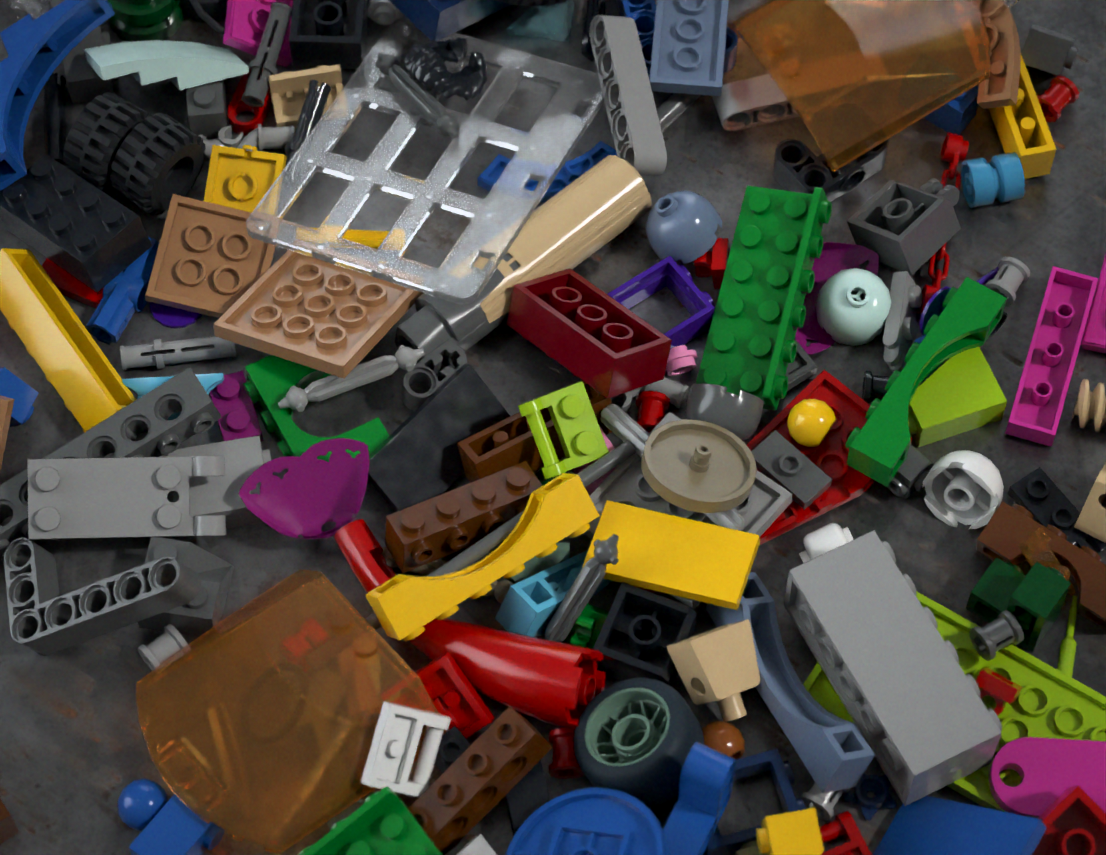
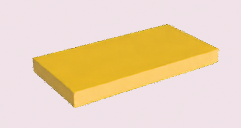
[582,500,760,610]

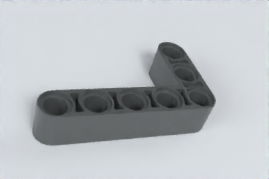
[4,537,201,655]

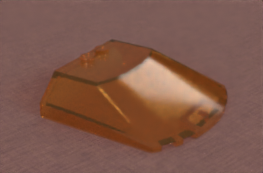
[727,0,991,171]
[136,569,446,854]

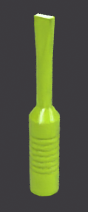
[1057,595,1077,677]

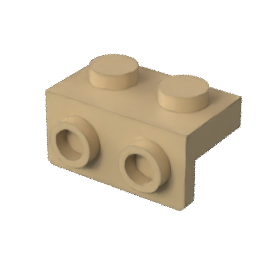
[268,65,349,128]

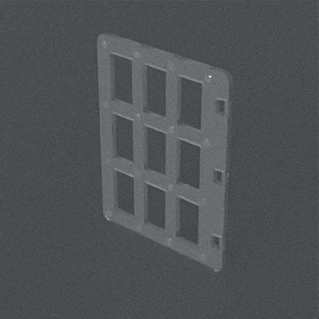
[246,19,604,304]

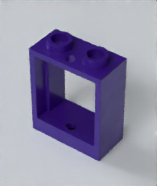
[607,256,715,348]

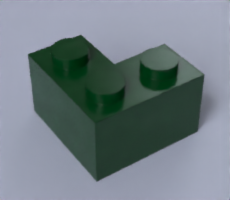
[966,557,1071,652]

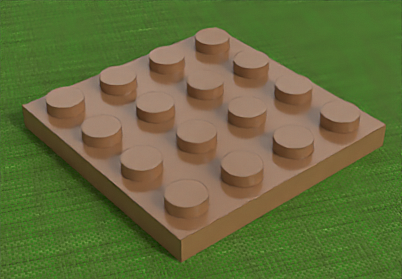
[213,242,425,379]

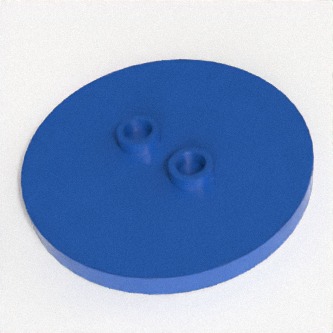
[505,788,669,855]

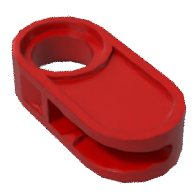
[227,70,272,136]

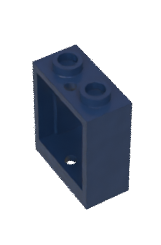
[703,748,806,855]

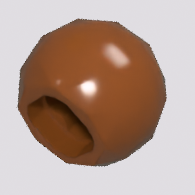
[701,721,745,760]

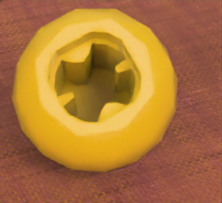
[787,399,836,447]

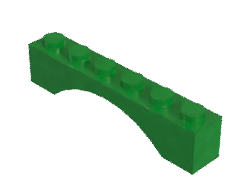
[845,277,1007,487]

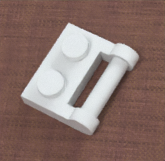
[361,701,451,797]

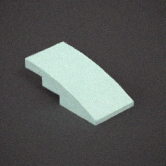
[84,40,249,90]

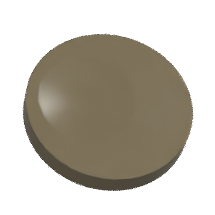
[641,420,757,513]

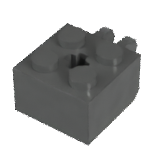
[847,178,961,275]

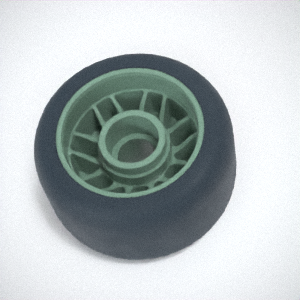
[574,678,704,808]

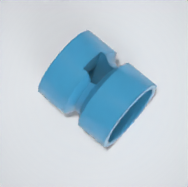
[961,152,1025,208]

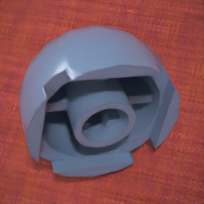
[646,190,723,264]

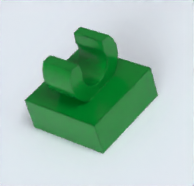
[564,604,609,649]

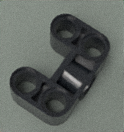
[773,103,889,202]

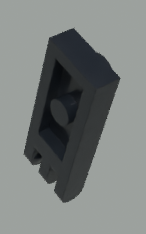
[1008,467,1106,553]

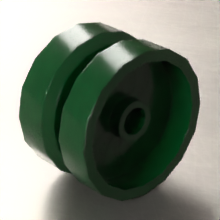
[108,0,185,42]

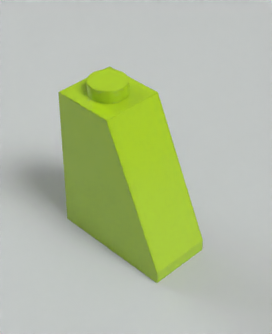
[908,347,1007,447]

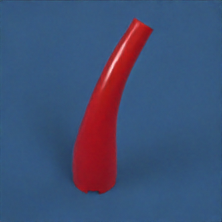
[334,519,606,729]

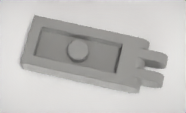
[883,271,922,372]

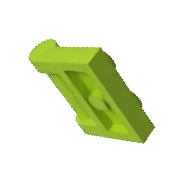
[518,381,609,479]

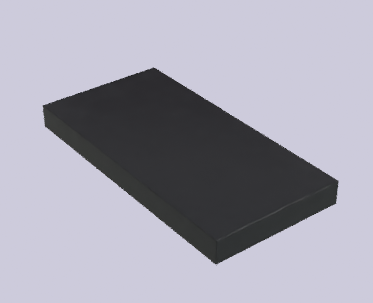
[368,364,510,513]

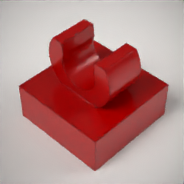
[694,238,730,289]
[976,667,1023,716]

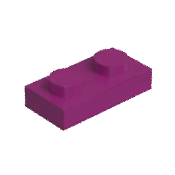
[209,370,264,442]

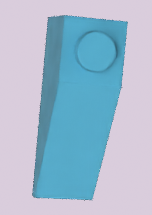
[495,550,612,637]

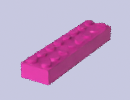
[1005,266,1099,447]

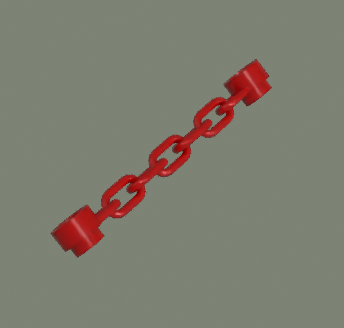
[917,132,969,314]

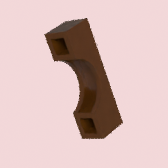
[976,502,1106,631]

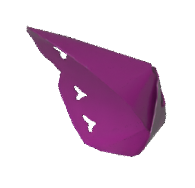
[795,242,879,355]
[239,438,370,539]

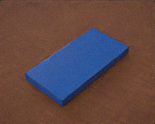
[873,795,1047,855]

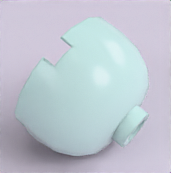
[815,268,891,346]

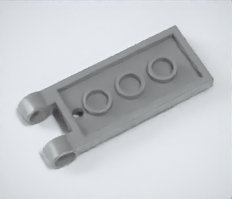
[27,456,226,539]

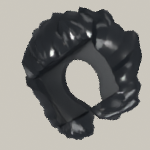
[402,37,487,101]

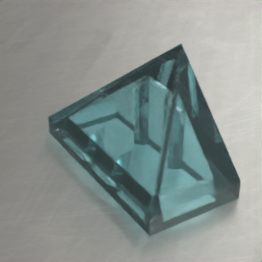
[505,0,574,42]

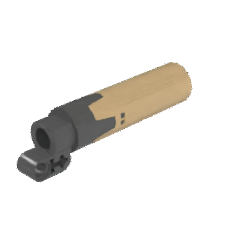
[395,155,651,411]

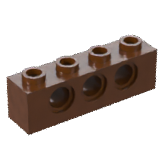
[408,706,553,855]

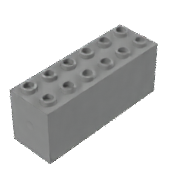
[783,530,1002,806]

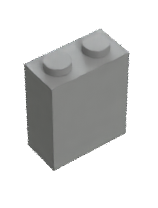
[167,436,272,537]

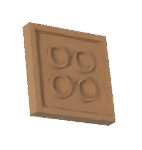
[145,194,282,318]

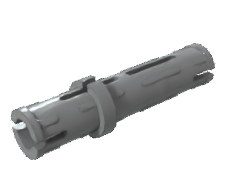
[120,336,237,370]

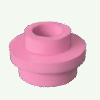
[666,345,698,376]

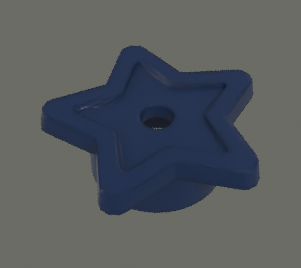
[843,773,897,821]

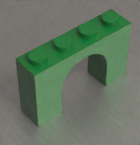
[243,355,389,462]

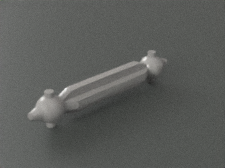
[278,345,425,412]

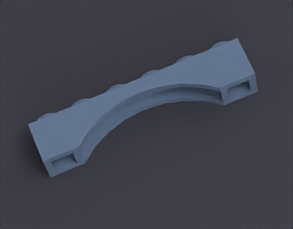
[706,572,875,793]

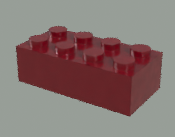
[507,268,672,399]

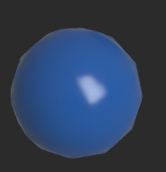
[117,778,169,832]

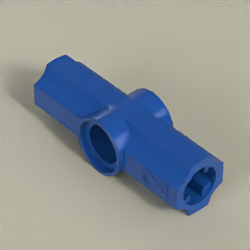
[86,237,159,345]

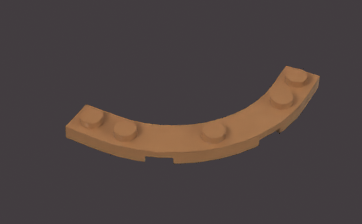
[951,0,1021,109]

